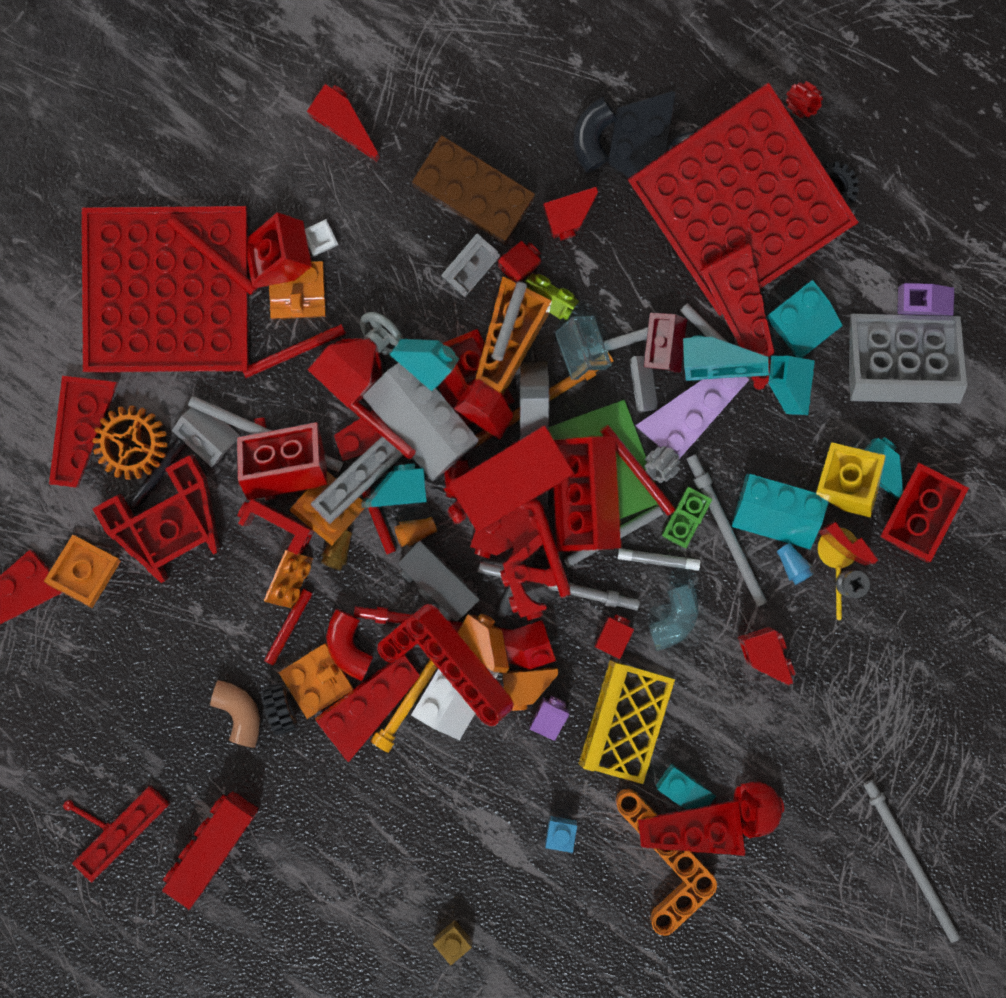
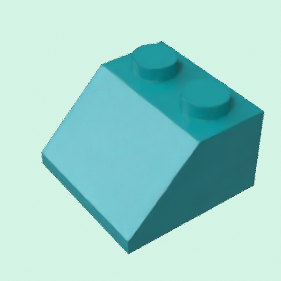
[766,280,843,358]
[361,464,426,508]

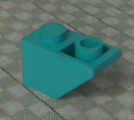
[768,356,815,415]

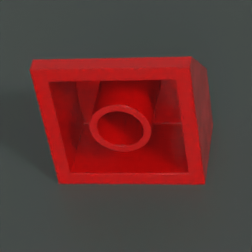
[247,212,312,288]

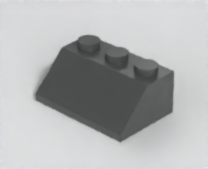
[398,540,480,622]

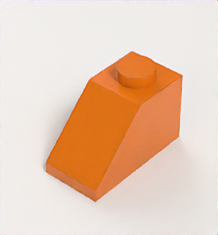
[458,614,509,673]
[503,667,558,711]

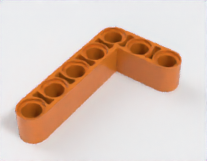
[616,788,717,936]

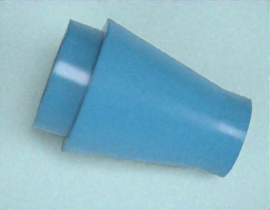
[777,543,814,585]

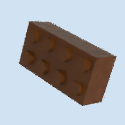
[412,135,535,245]

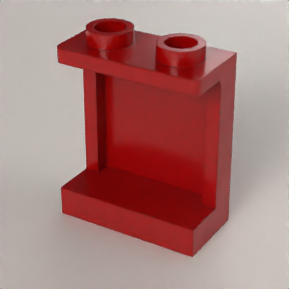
[237,499,315,555]

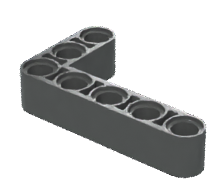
[520,361,549,509]

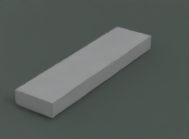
[310,437,403,524]

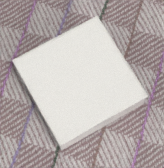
[305,219,338,257]

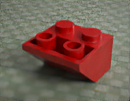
[738,627,795,685]

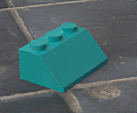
[731,474,828,549]

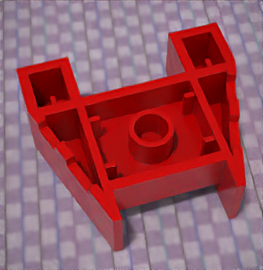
[93,454,220,583]

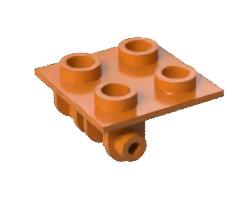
[264,550,313,608]

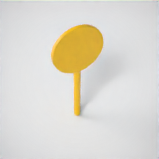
[817,528,856,620]

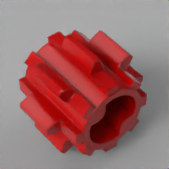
[786,81,823,118]

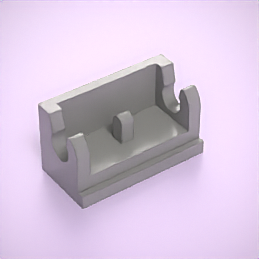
[441,234,500,297]

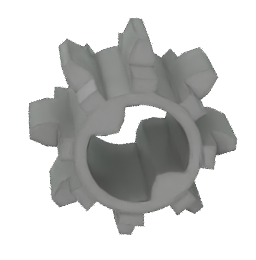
[645,446,680,483]

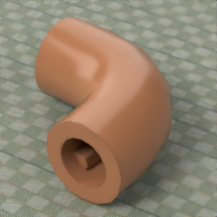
[210,680,261,748]

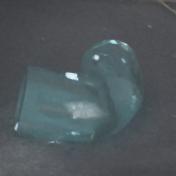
[649,583,699,651]

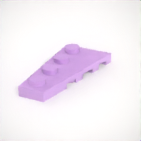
[636,377,749,460]

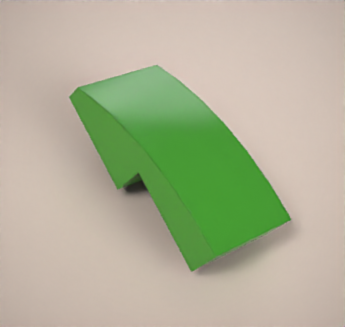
[661,487,712,549]

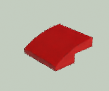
[819,522,878,565]

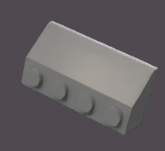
[363,363,478,481]

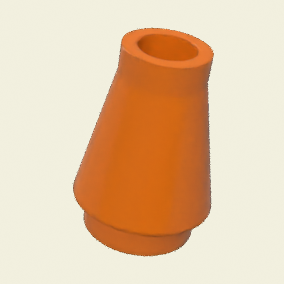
[394,517,437,547]

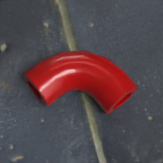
[326,609,373,681]

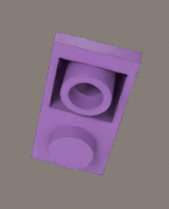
[897,283,954,316]
[529,695,569,741]

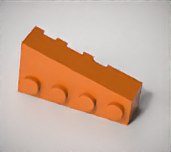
[476,276,552,396]

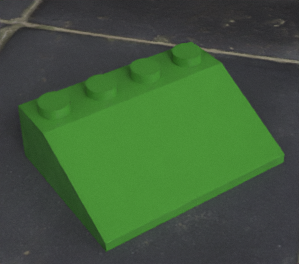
[548,400,658,519]

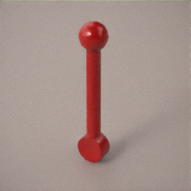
[63,800,111,832]

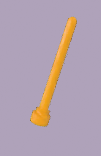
[371,659,437,753]

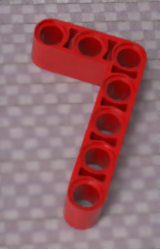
[377,604,514,726]

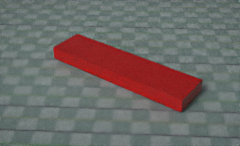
[72,785,170,883]

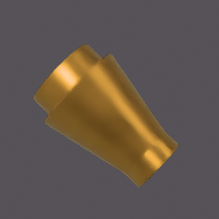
[321,530,352,570]

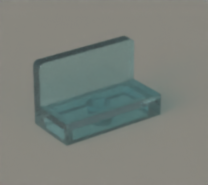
[555,316,612,380]

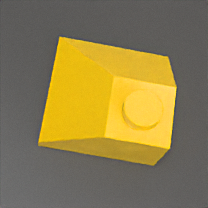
[816,442,886,518]

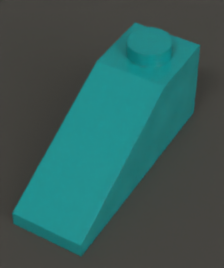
[683,335,769,381]

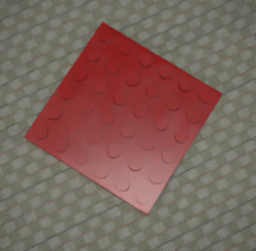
[628,82,859,316]
[82,206,249,373]

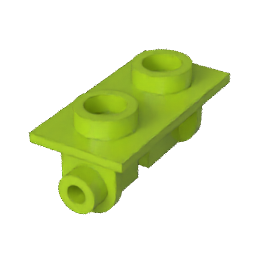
[525,273,579,320]

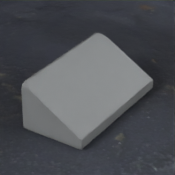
[630,356,658,413]

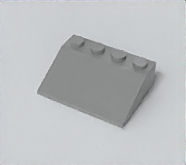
[849,314,967,404]

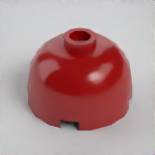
[733,782,784,838]

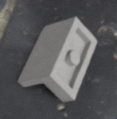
[172,408,240,467]

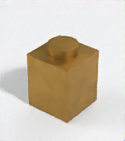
[433,920,473,965]

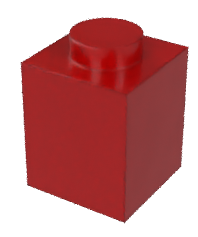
[594,614,634,659]

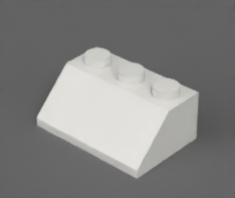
[411,667,499,740]

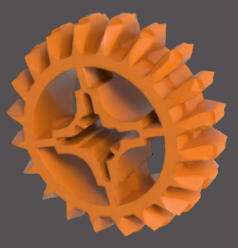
[93,406,168,480]

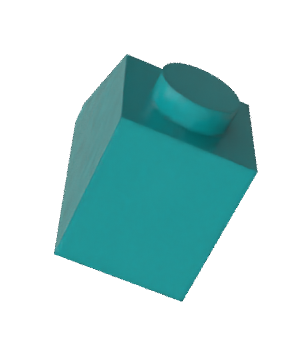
[390,339,459,391]
[864,437,903,499]
[656,763,716,810]

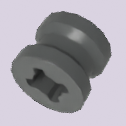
[836,570,870,598]

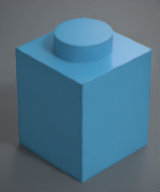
[545,816,577,853]

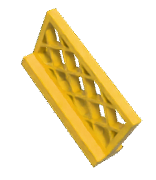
[578,660,675,784]

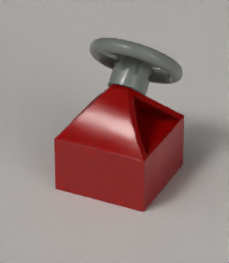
[308,312,403,408]

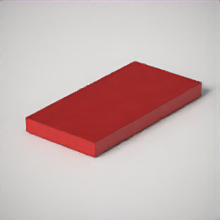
[448,426,574,533]

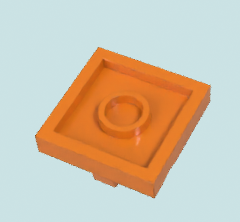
[269,261,326,319]
[290,471,365,545]
[44,535,121,608]
[278,643,354,719]

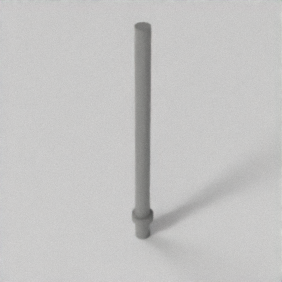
[863,780,961,943]

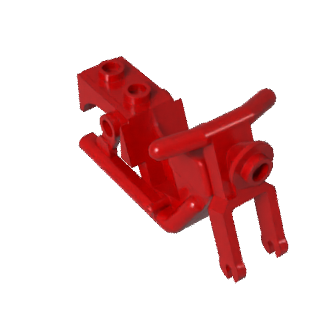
[443,478,571,620]

